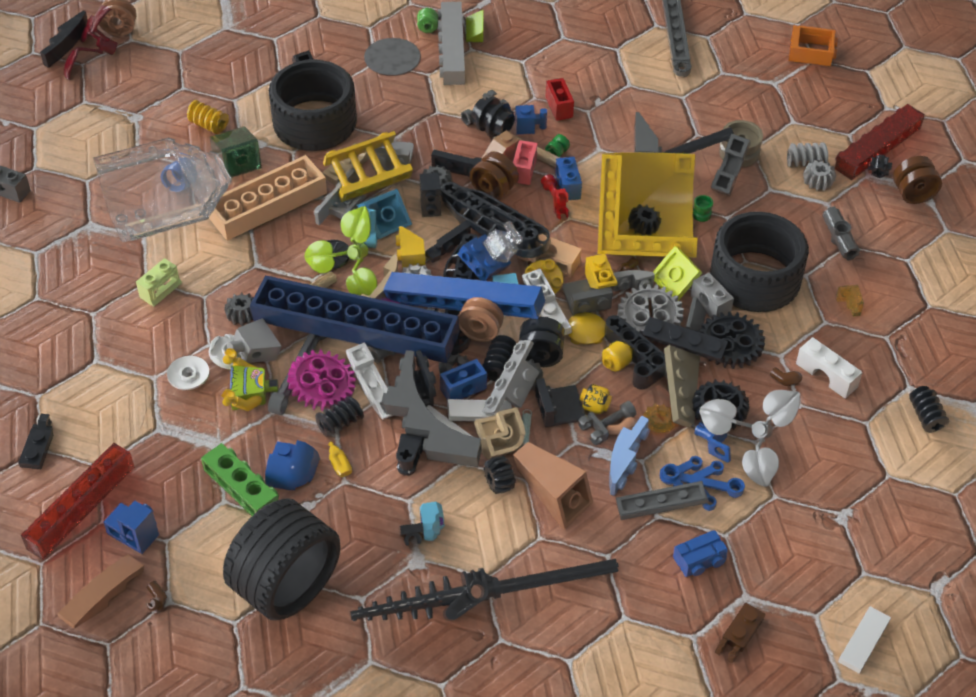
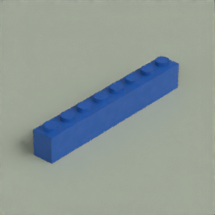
[383,272,546,319]

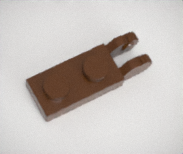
[715,602,766,663]

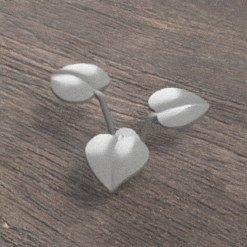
[699,390,800,487]

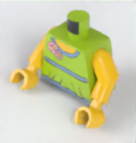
[221,348,279,411]

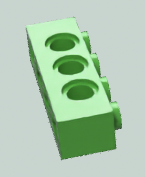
[201,443,279,516]

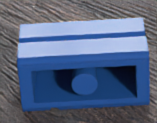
[673,530,728,577]

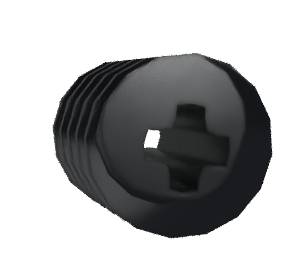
[482,335,516,382]
[909,386,950,433]
[315,396,364,437]

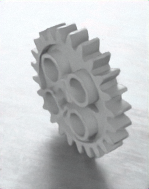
[617,284,684,342]

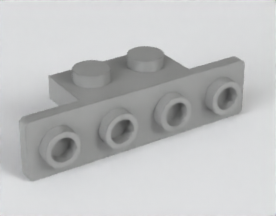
[314,167,366,225]
[482,340,539,415]

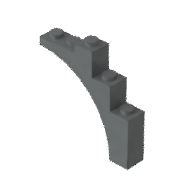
[382,350,482,467]

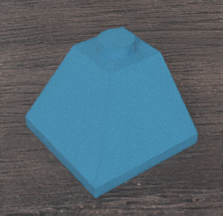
[357,189,412,240]

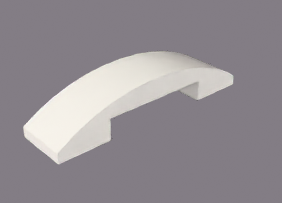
[346,342,394,420]

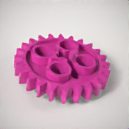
[287,349,356,412]

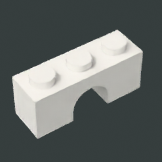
[796,337,862,399]

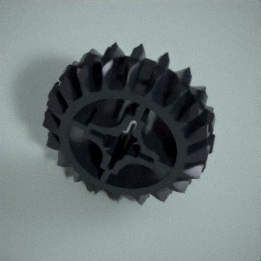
[692,379,750,430]

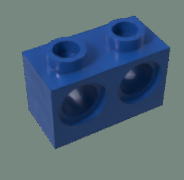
[555,157,582,200]

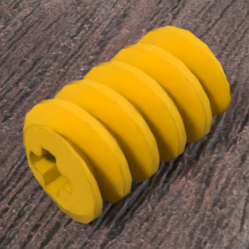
[187,100,229,134]

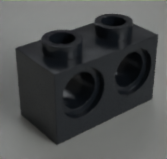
[420,173,441,217]

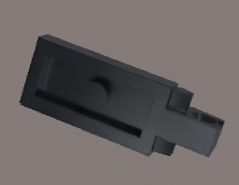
[425,221,471,263]
[18,413,54,470]

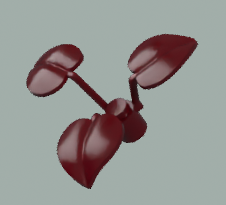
[64,5,118,80]

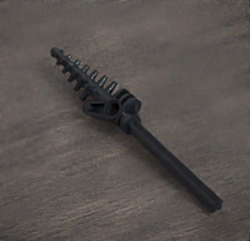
[350,559,619,621]

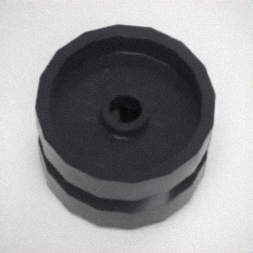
[519,316,565,368]

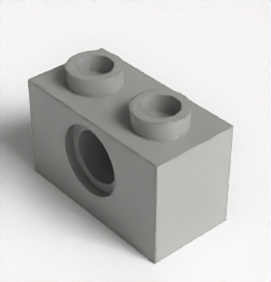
[691,273,734,319]

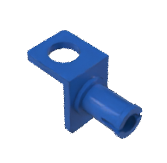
[694,422,731,463]

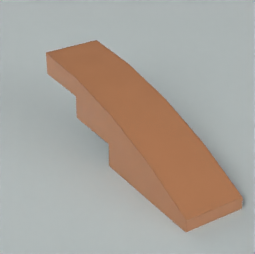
[57,554,144,629]

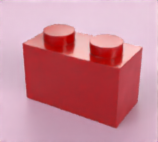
[545,78,574,121]

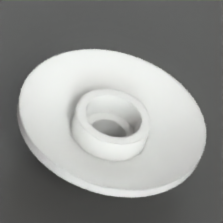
[167,356,209,390]

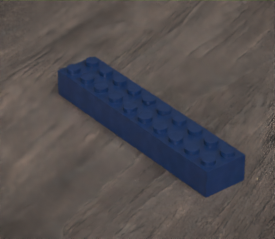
[250,275,460,363]

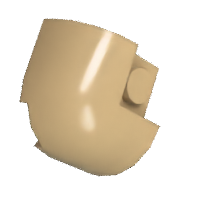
[474,407,526,459]

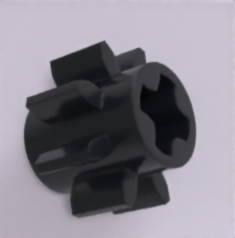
[868,155,892,178]

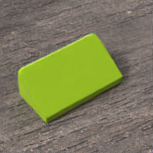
[466,10,483,42]

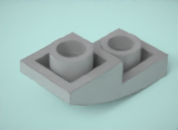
[611,270,655,292]

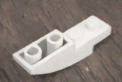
[522,269,572,335]

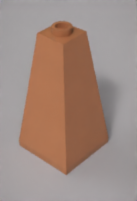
[513,442,593,530]

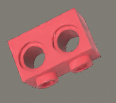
[513,140,538,185]

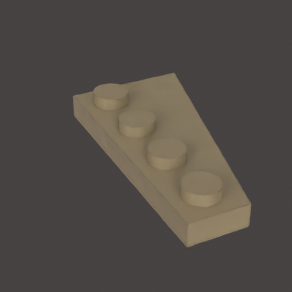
[664,345,700,427]

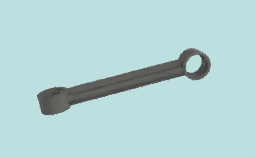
[268,333,327,415]

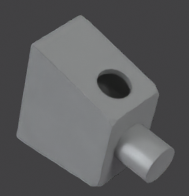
[227,318,281,363]

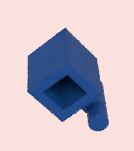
[515,105,547,135]

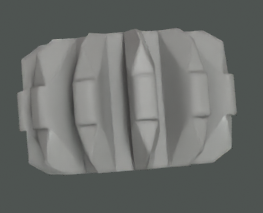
[803,160,836,191]

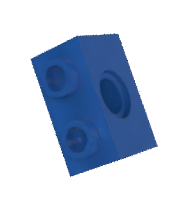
[440,359,487,401]

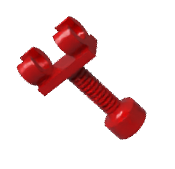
[541,174,569,220]

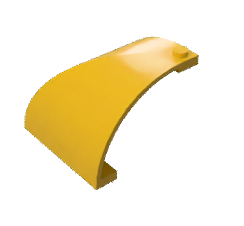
[597,152,698,258]

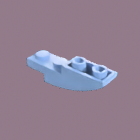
[609,416,650,496]

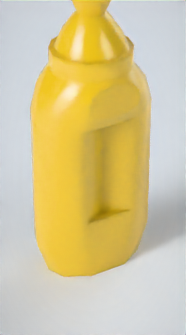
[328,442,352,477]

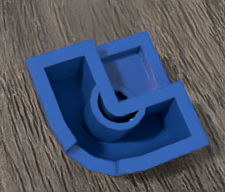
[265,440,320,490]

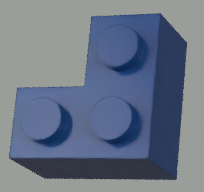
[103,500,159,554]

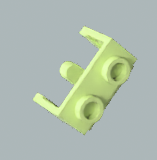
[136,258,182,307]

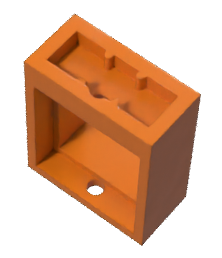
[788,25,838,66]

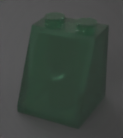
[210,126,262,179]

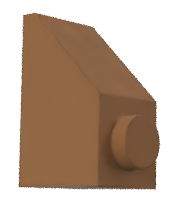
[482,130,520,161]

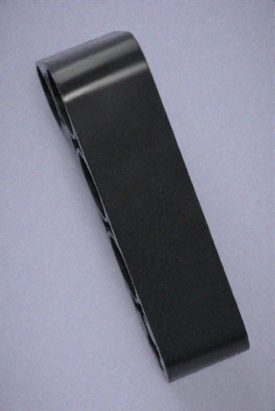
[605,315,666,390]

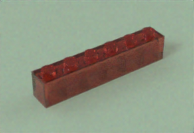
[835,104,925,180]
[21,443,135,560]

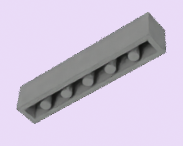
[438,2,465,85]

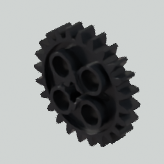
[699,311,765,369]

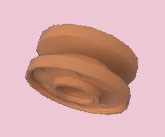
[99,0,137,36]
[458,297,504,342]

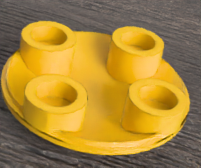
[525,259,564,294]
[568,312,605,345]

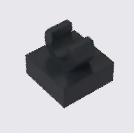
[399,523,424,546]

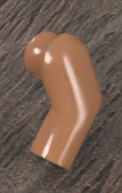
[608,417,637,436]

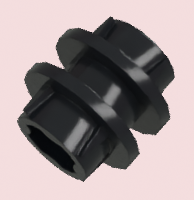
[472,96,515,137]

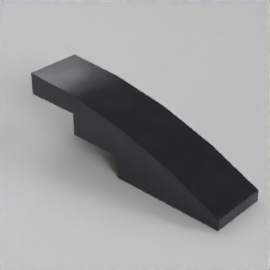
[40,10,88,68]

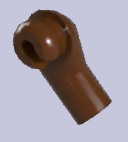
[618,257,639,272]
[770,367,802,386]
[147,581,167,613]

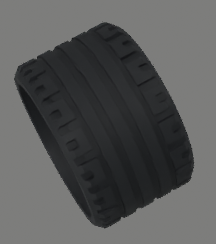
[268,60,357,151]
[710,212,809,312]
[223,498,341,621]

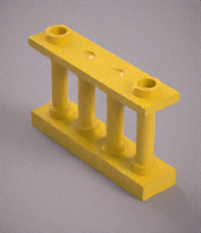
[323,131,413,202]

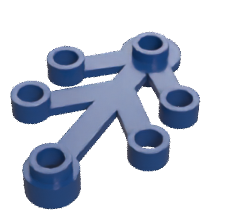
[659,456,745,511]

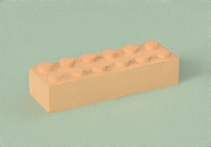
[205,155,327,241]

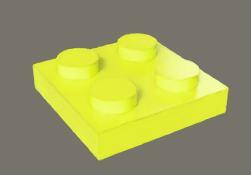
[653,246,702,301]

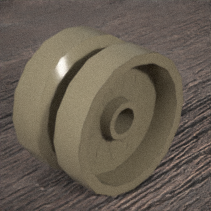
[719,120,763,167]

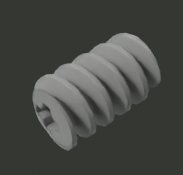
[787,142,828,167]

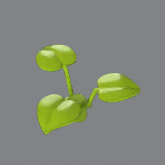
[304,206,378,296]

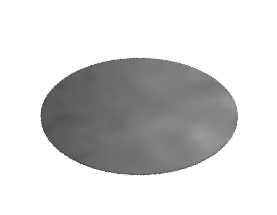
[364,38,420,75]

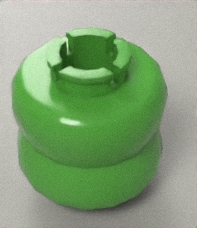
[417,8,438,33]

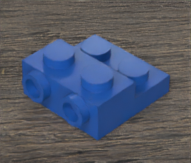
[457,234,511,281]

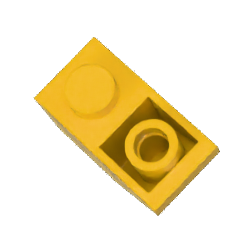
[395,226,425,269]
[585,254,617,289]

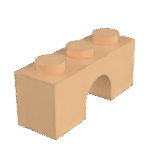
[518,234,582,278]

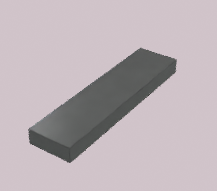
[616,481,708,520]

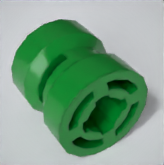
[545,134,570,157]
[693,195,713,222]

